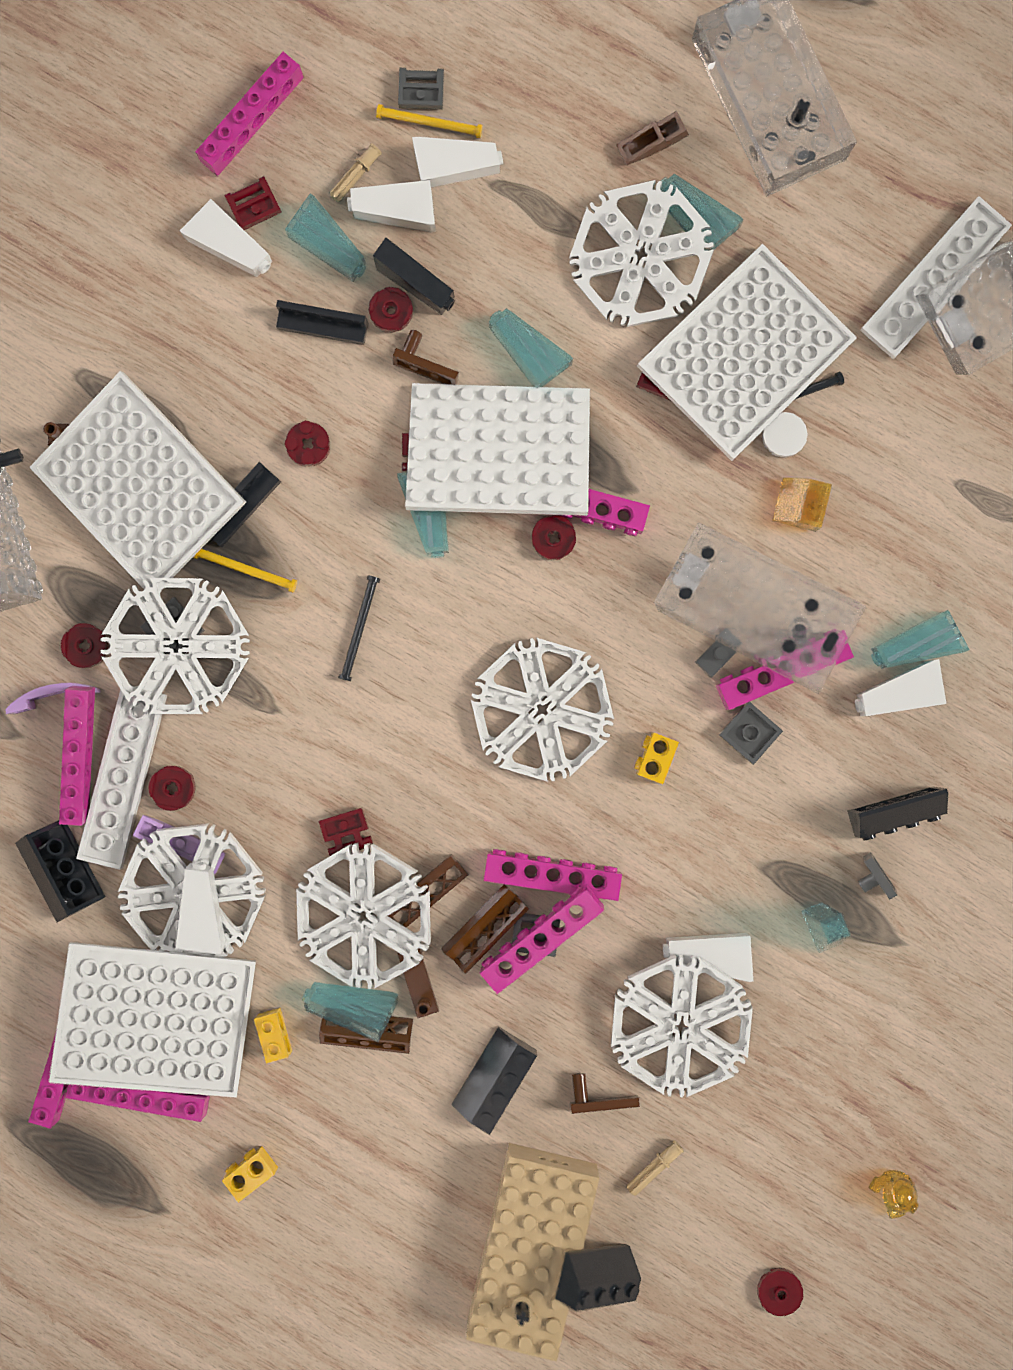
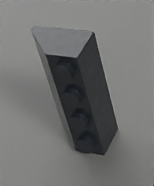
[847,786,948,841]
[15,820,106,923]
[452,1026,537,1135]
[555,1244,641,1312]

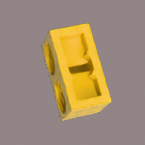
[634,732,679,784]
[254,1008,292,1064]
[222,1146,278,1203]

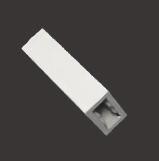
[412,137,503,188]
[347,180,436,233]
[180,199,272,277]
[855,659,946,716]
[175,861,226,955]
[663,933,754,982]

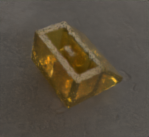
[772,477,832,532]

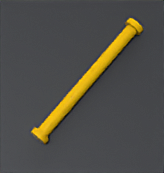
[376,104,483,139]
[193,549,297,593]

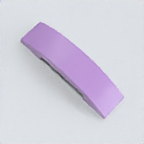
[5,683,101,714]
[132,815,226,874]

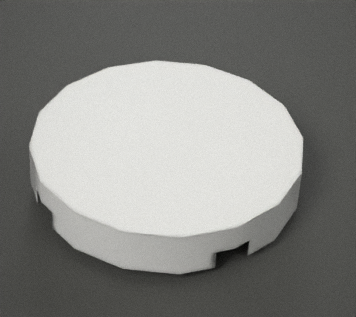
[762,412,808,458]

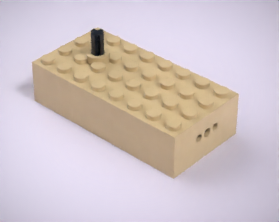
[466,1143,600,1362]

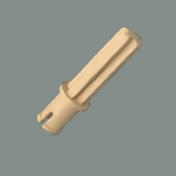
[330,143,382,202]
[626,1140,684,1196]

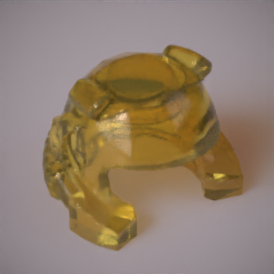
[869,1170,919,1219]

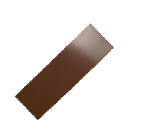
[616,111,689,165]

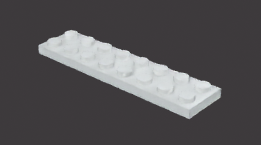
[860,196,1012,359]
[76,689,167,870]

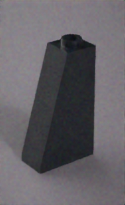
[373,237,455,315]

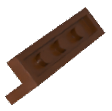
[387,854,469,927]
[441,884,529,974]
[319,1008,413,1054]

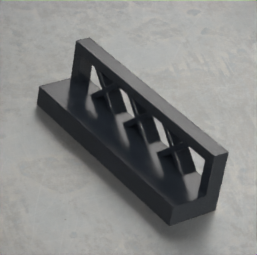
[276,300,368,345]
[211,462,281,547]

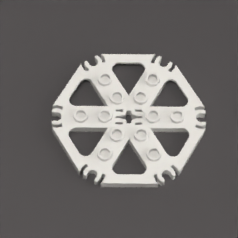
[569,180,714,327]
[101,578,250,714]
[471,638,614,782]
[118,823,266,957]
[296,843,431,989]
[611,954,753,1097]

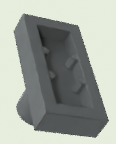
[695,630,743,678]
[858,852,897,900]

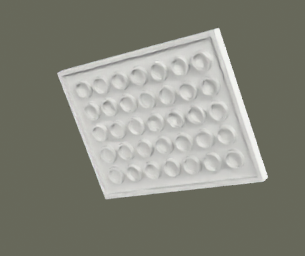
[637,244,857,461]
[30,371,246,590]
[405,383,590,516]
[49,942,256,1097]

